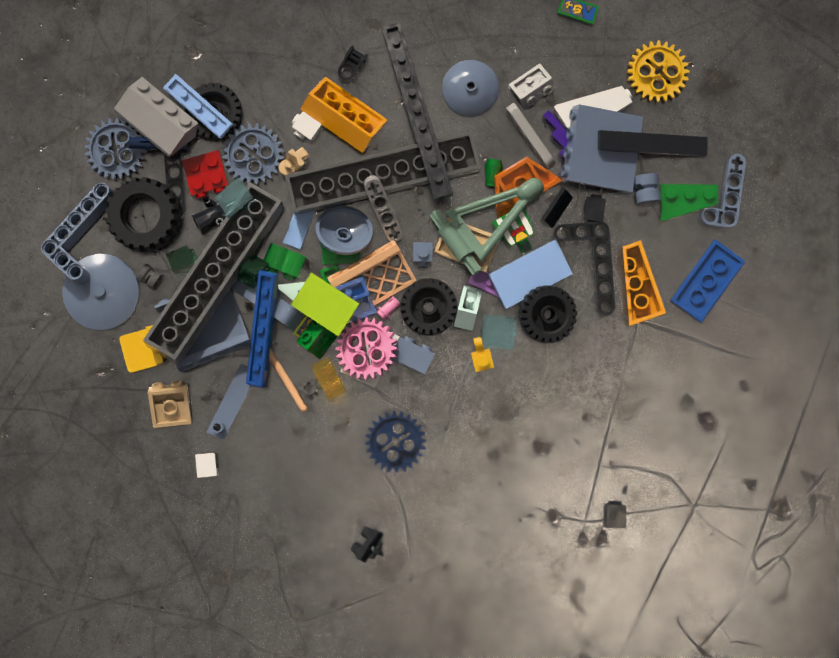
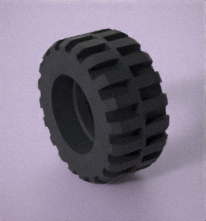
[105,177,182,251]

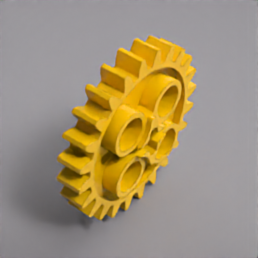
[627,40,689,103]

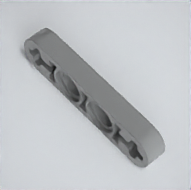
[506,103,556,169]
[364,175,403,242]

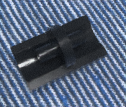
[350,526,384,563]

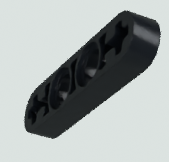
[164,150,186,219]

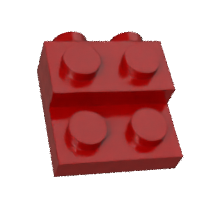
[182,150,229,199]

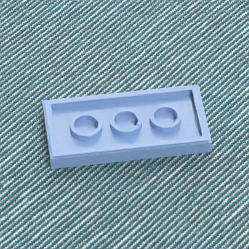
[488,240,573,309]

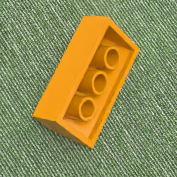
[300,77,387,153]

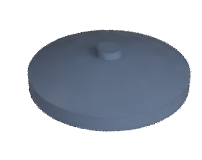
[62,254,140,330]

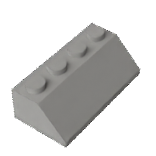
[114,77,198,157]

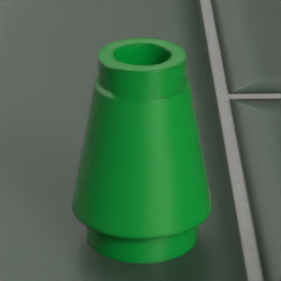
[485,158,504,187]

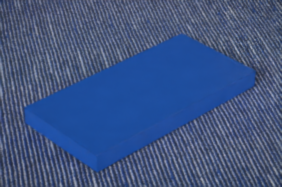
[670,239,746,323]

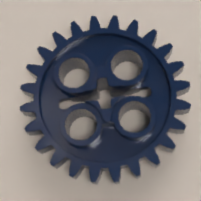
[364,411,427,473]

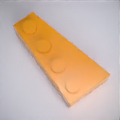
[623,240,666,326]

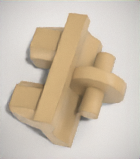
[278,147,309,176]

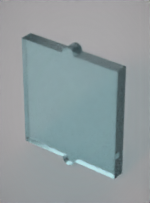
[215,177,253,218]
[480,314,517,349]

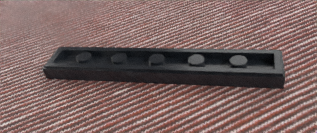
[598,130,708,157]

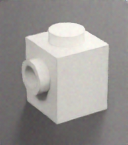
[292,112,322,142]

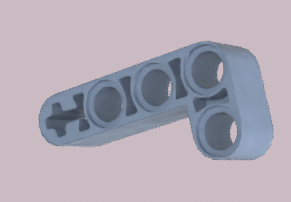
[700,154,746,229]
[231,273,305,331]

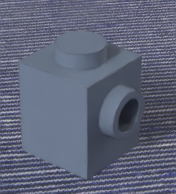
[413,242,433,267]

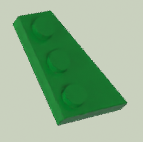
[660,184,718,222]

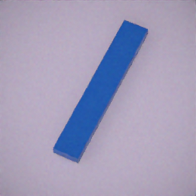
[246,270,279,388]

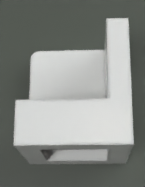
[195,453,219,478]

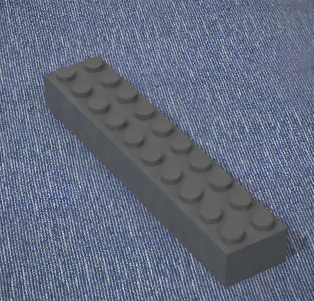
[285,131,481,215]
[143,182,284,366]

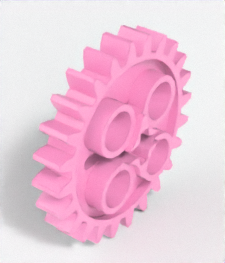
[335,317,398,380]

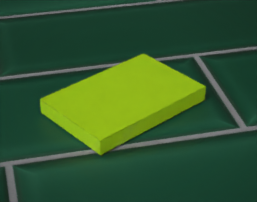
[291,273,360,337]

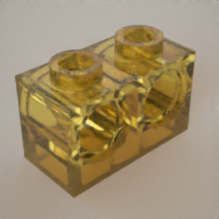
[311,358,346,401]

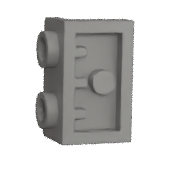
[509,63,556,109]

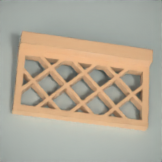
[327,240,417,306]

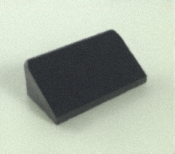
[541,188,573,228]

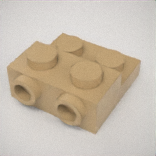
[148,380,192,428]

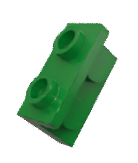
[297,320,337,359]

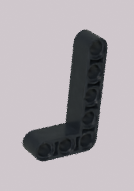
[553,221,615,316]

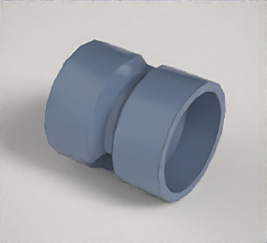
[634,173,661,204]

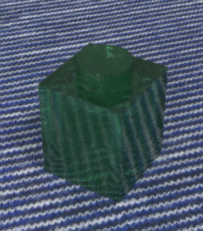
[166,245,197,273]
[238,255,269,289]

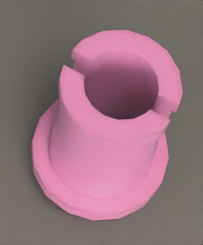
[377,296,401,320]

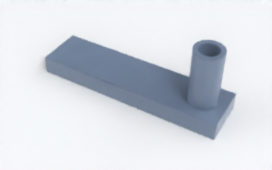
[207,364,252,441]

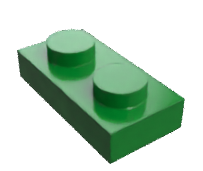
[322,246,361,265]

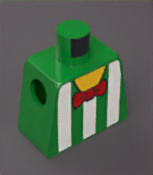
[491,208,534,254]

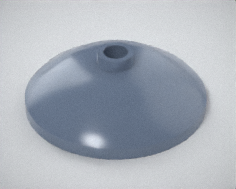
[442,60,499,117]
[315,206,373,255]

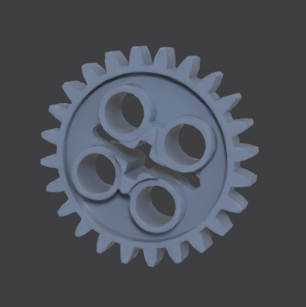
[84,118,147,180]
[222,123,284,185]

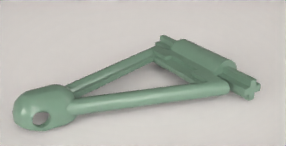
[429,178,544,276]

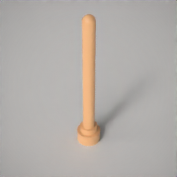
[269,348,308,412]

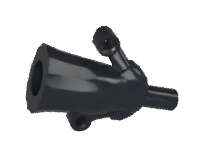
[191,197,238,234]

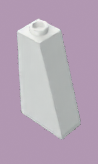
[553,86,633,131]

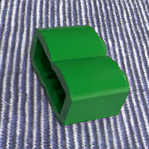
[262,243,307,281]

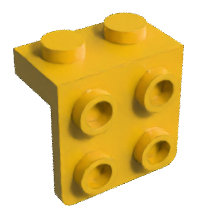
[119,325,166,373]

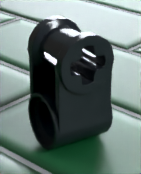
[338,46,369,84]

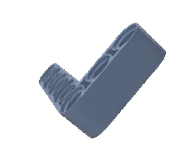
[41,183,114,285]

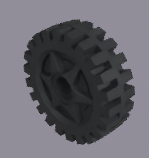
[185,83,242,141]
[400,278,457,335]
[519,285,577,343]

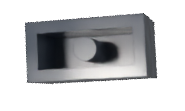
[391,336,435,375]

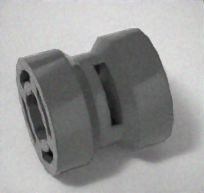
[136,263,163,290]

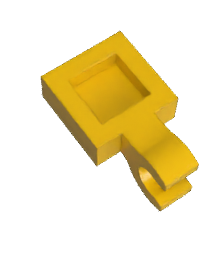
[471,337,494,372]

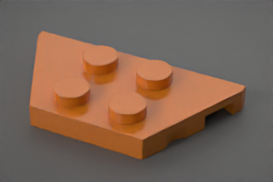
[494,157,562,218]

